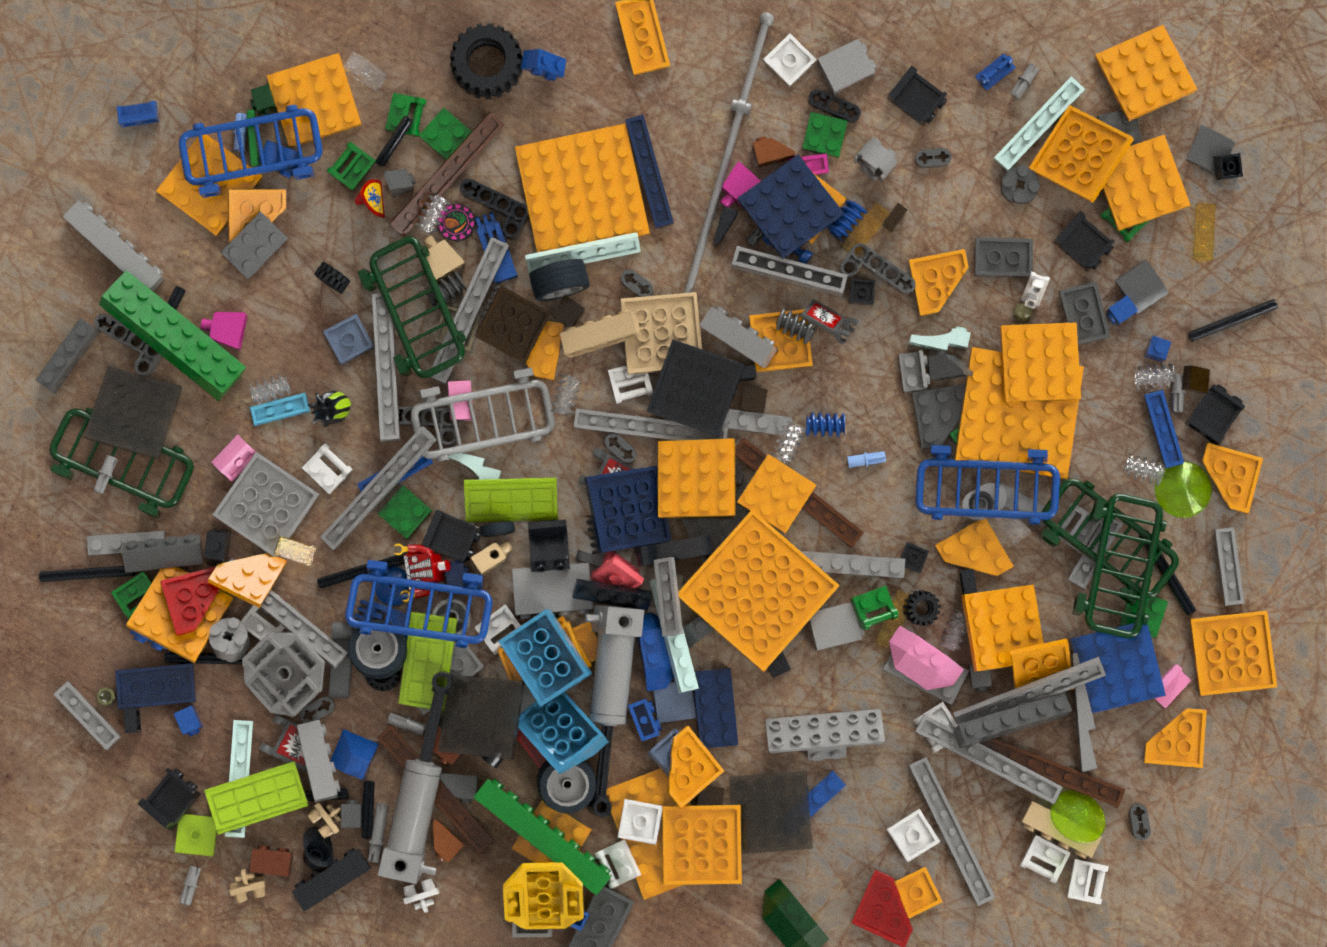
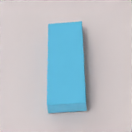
[250,393,311,426]

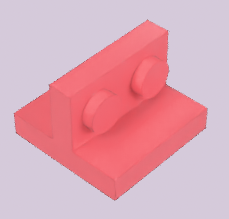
[590,551,644,588]

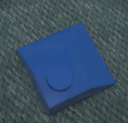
[330,729,379,780]

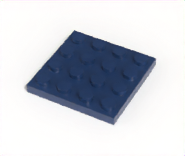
[737,154,844,259]
[584,466,672,554]

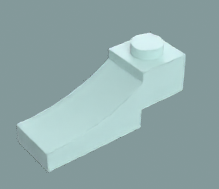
[908,327,971,352]
[448,453,502,479]

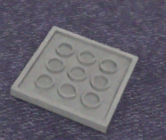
[213,452,320,557]

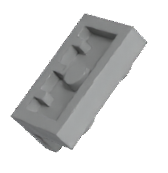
[898,350,930,393]

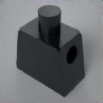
[204,529,232,566]

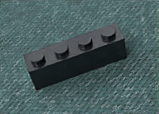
[292,848,372,911]

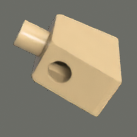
[423,235,466,283]
[468,541,513,576]

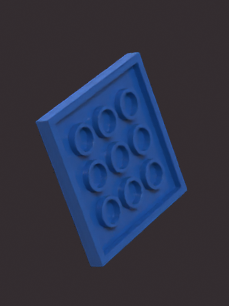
[1071,623,1166,714]

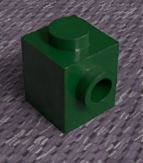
[250,84,277,116]

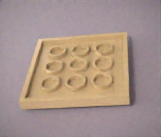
[620,292,702,375]

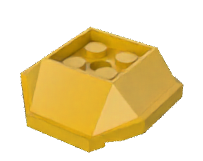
[503,863,584,929]

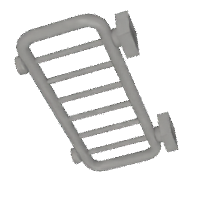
[411,368,555,462]

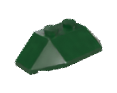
[762,879,829,947]

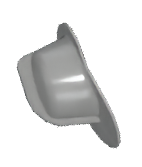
[962,483,1007,520]

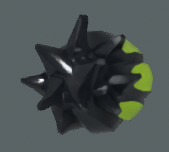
[307,391,351,427]

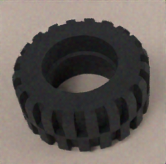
[450,23,523,99]

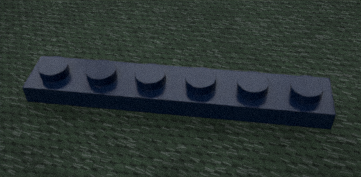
[625,115,674,229]

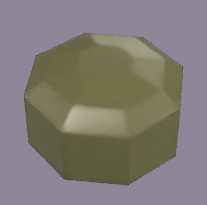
[1013,303,1033,322]
[96,687,116,706]

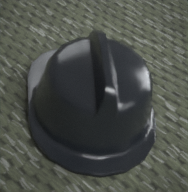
[302,827,333,872]

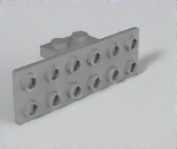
[765,709,885,761]

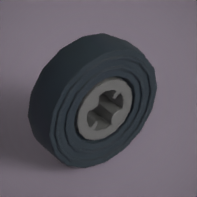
[480,522,515,537]

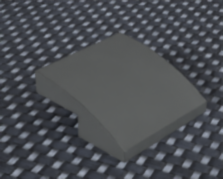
[1186,125,1235,176]
[1114,259,1169,314]

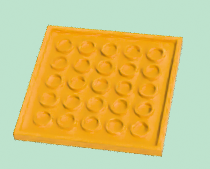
[515,123,650,253]
[954,347,1084,480]
[678,509,840,672]

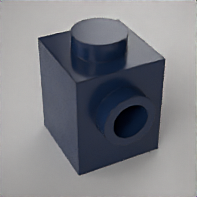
[445,560,469,587]

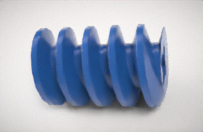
[827,200,868,242]
[806,412,845,438]

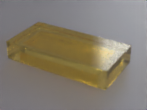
[273,535,316,566]

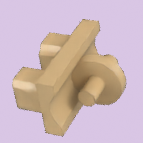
[307,803,341,838]
[229,869,266,903]

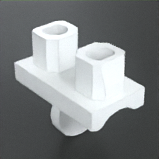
[1021,272,1050,309]
[403,879,440,913]

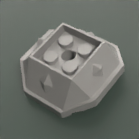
[242,632,325,717]

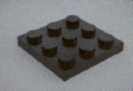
[474,286,551,364]

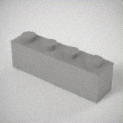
[699,306,778,368]
[297,720,340,803]

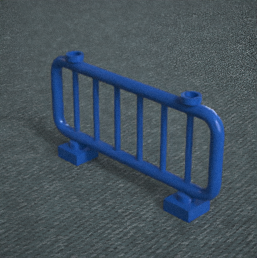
[179,105,323,198]
[915,445,1060,525]
[345,560,493,648]

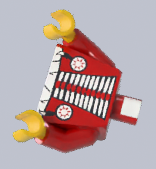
[394,544,451,603]

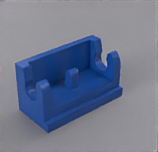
[117,101,159,128]

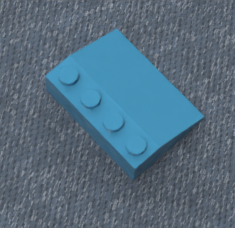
[498,609,592,707]
[512,692,609,774]

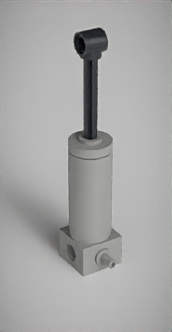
[584,605,644,817]
[378,671,453,884]

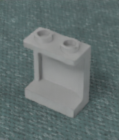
[817,39,876,96]
[809,602,865,651]

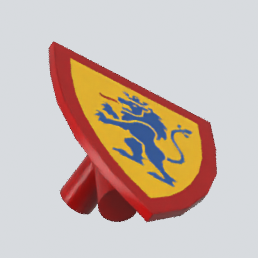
[355,179,385,218]

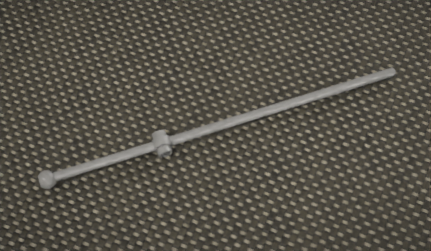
[684,12,774,293]

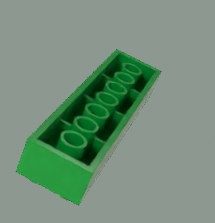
[99,270,246,402]
[473,778,612,896]

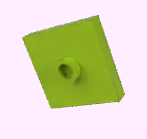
[175,814,217,856]

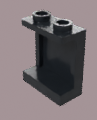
[887,65,947,126]
[1054,211,1115,272]
[1185,384,1245,445]
[421,509,481,563]
[528,520,570,572]
[138,768,201,830]

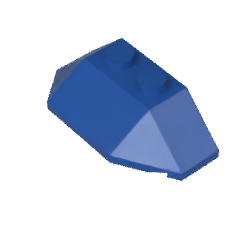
[637,613,674,692]

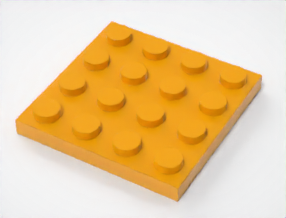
[1095,25,1197,122]
[267,53,362,148]
[1029,105,1134,203]
[156,135,263,237]
[1102,135,1190,231]
[1000,323,1081,403]
[658,438,735,518]
[126,567,233,663]
[961,584,1044,672]
[1189,611,1277,696]
[662,805,742,885]

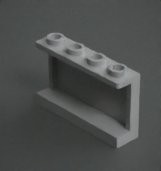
[512,563,593,619]

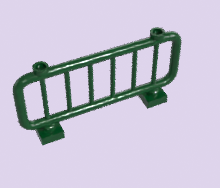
[357,236,466,378]
[49,407,194,519]
[1038,478,1179,606]
[1072,493,1167,639]

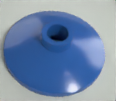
[375,567,410,606]

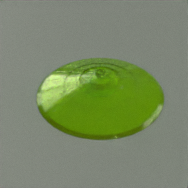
[1155,461,1212,518]
[1050,791,1106,843]

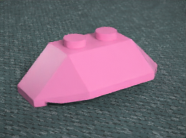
[889,626,964,690]

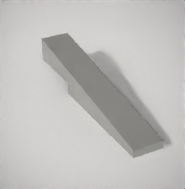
[1070,653,1097,772]

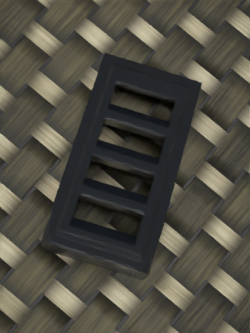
[713,207,738,247]

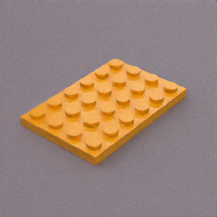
[606,768,692,900]

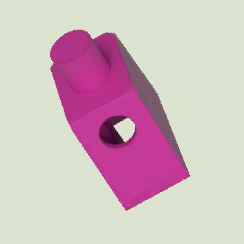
[720,161,761,208]
[200,312,248,351]

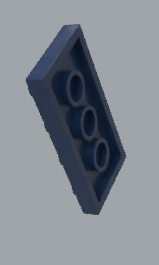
[115,663,196,709]
[693,668,738,748]

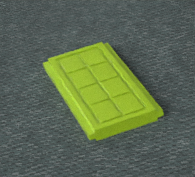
[464,478,558,522]
[398,612,458,711]
[204,762,308,835]

